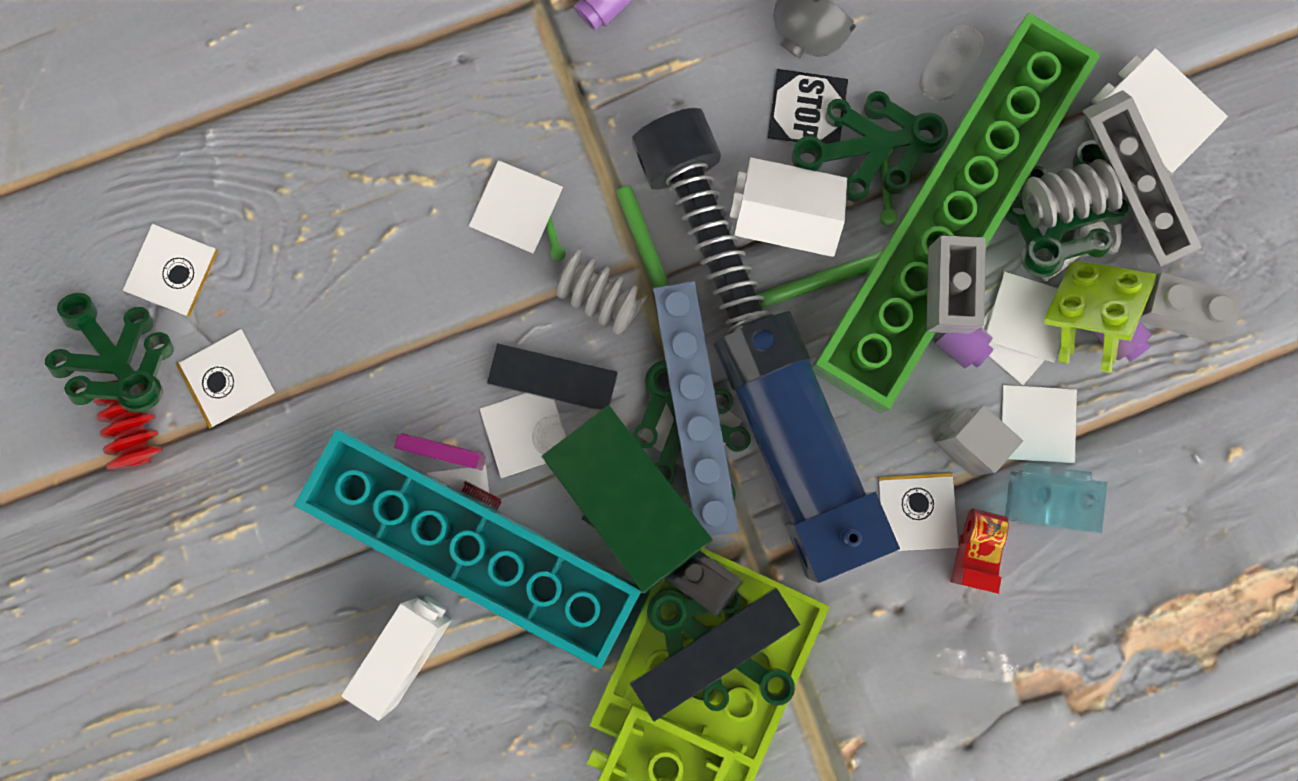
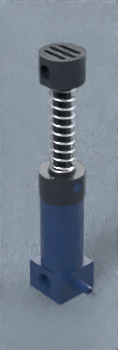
[632,107,900,583]

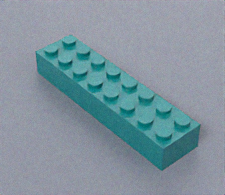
[294,429,641,670]

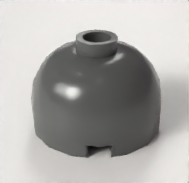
[773,0,856,59]

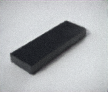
[487,343,618,411]

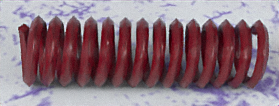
[462,481,502,510]

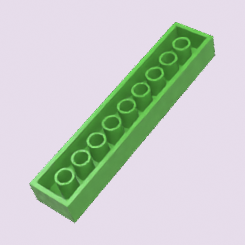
[812,12,1101,413]

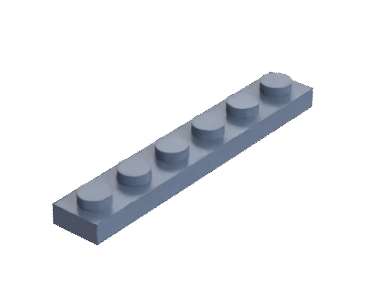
[653,281,739,536]

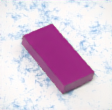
[394,433,486,471]

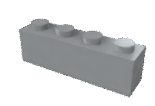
[1082,90,1202,267]

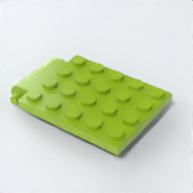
[586,548,830,781]

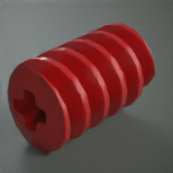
[93,380,162,470]

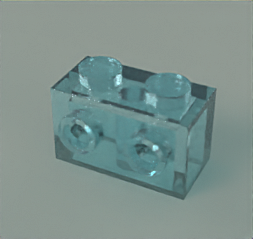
[1005,464,1107,533]

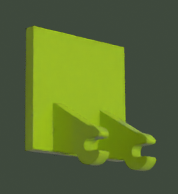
[1044,260,1156,373]

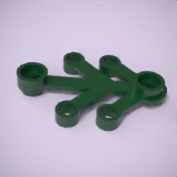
[791,91,948,202]
[1005,140,1128,277]
[45,293,174,412]
[633,360,751,500]
[647,590,795,711]

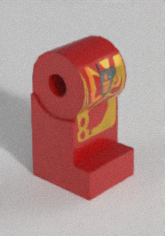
[950,508,1009,594]

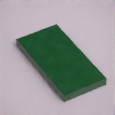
[541,405,713,594]

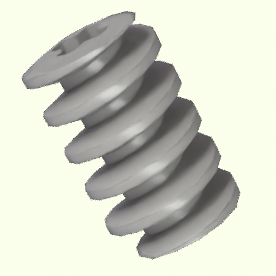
[1021,159,1122,229]
[557,248,649,335]

